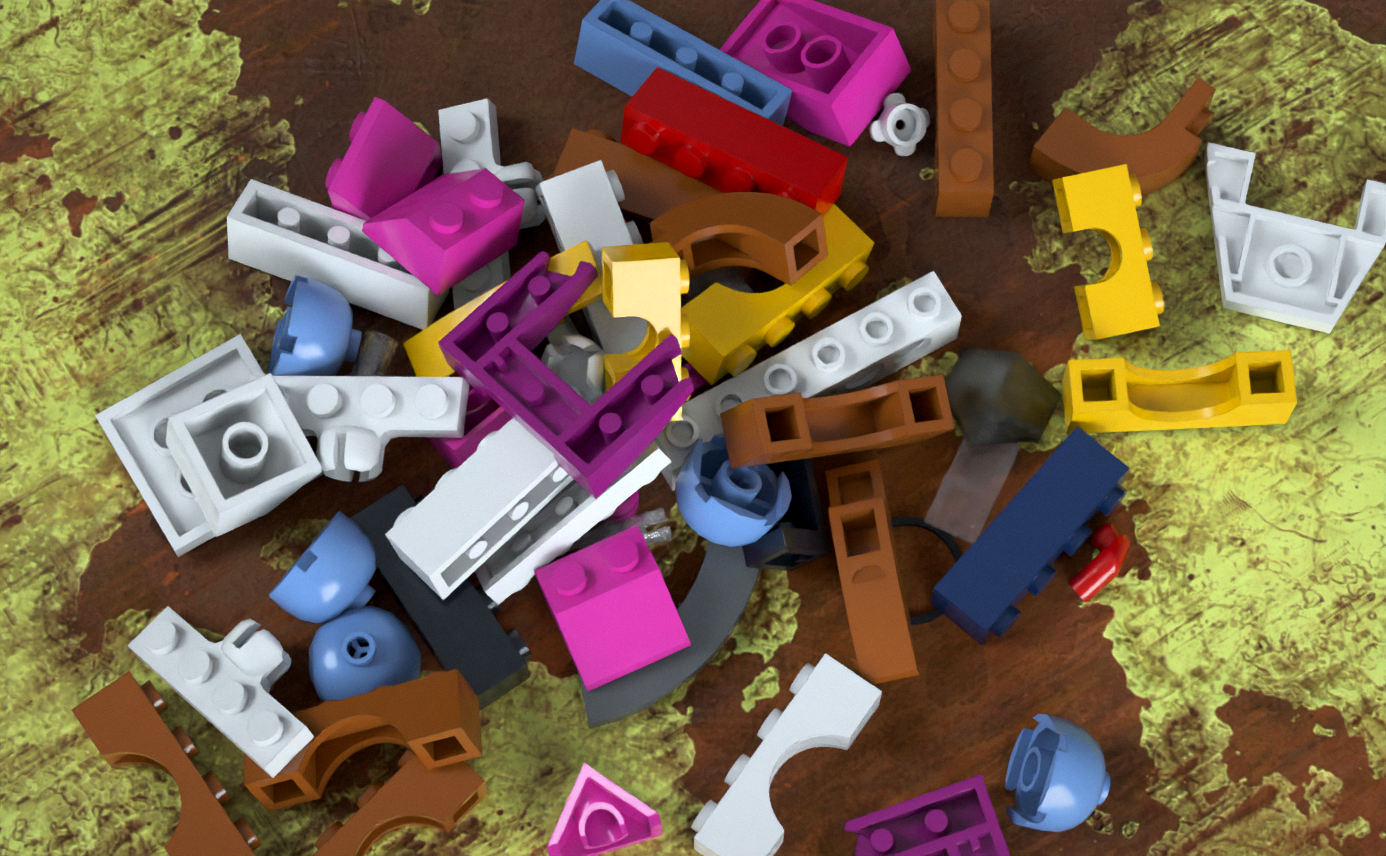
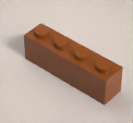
[552,128,755,272]

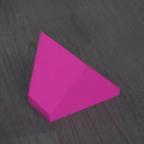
[547,763,662,856]

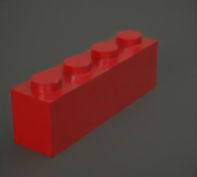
[620,67,848,217]

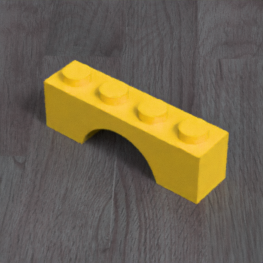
[681,204,875,385]
[1061,350,1297,434]

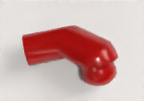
[1068,523,1130,603]

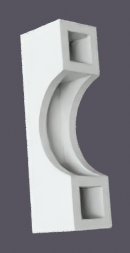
[691,653,882,856]

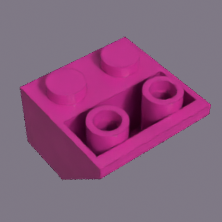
[325,97,443,221]

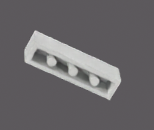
[535,160,647,355]
[227,179,449,330]
[385,418,574,600]

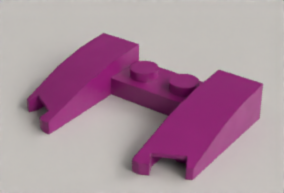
[438,251,695,499]
[844,774,1011,856]

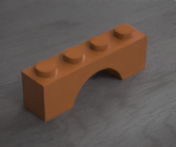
[932,0,994,217]
[720,375,955,469]
[244,669,482,812]
[72,671,262,856]
[312,748,488,856]

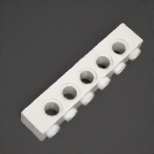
[657,271,962,491]

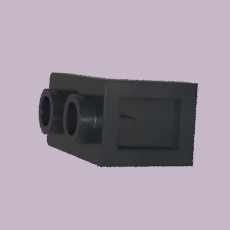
[742,458,832,571]

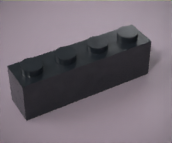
[351,484,532,711]

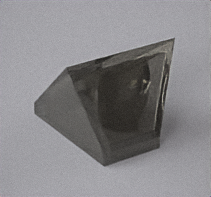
[945,348,1062,446]

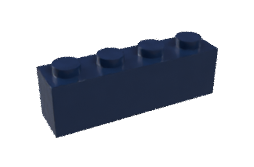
[930,426,1129,646]

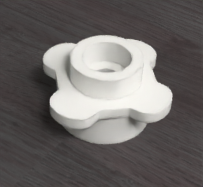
[869,93,930,156]

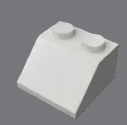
[166,373,322,537]

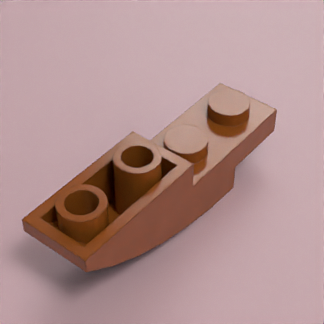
[825,459,919,685]

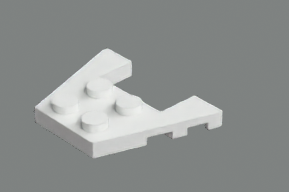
[1204,142,1386,333]

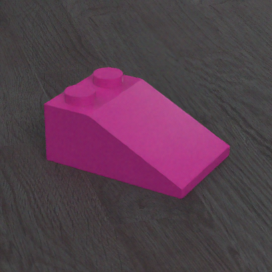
[719,0,912,147]

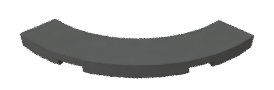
[578,541,760,729]

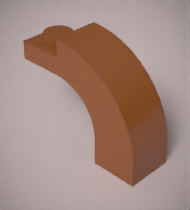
[1028,78,1216,196]
[649,192,828,286]

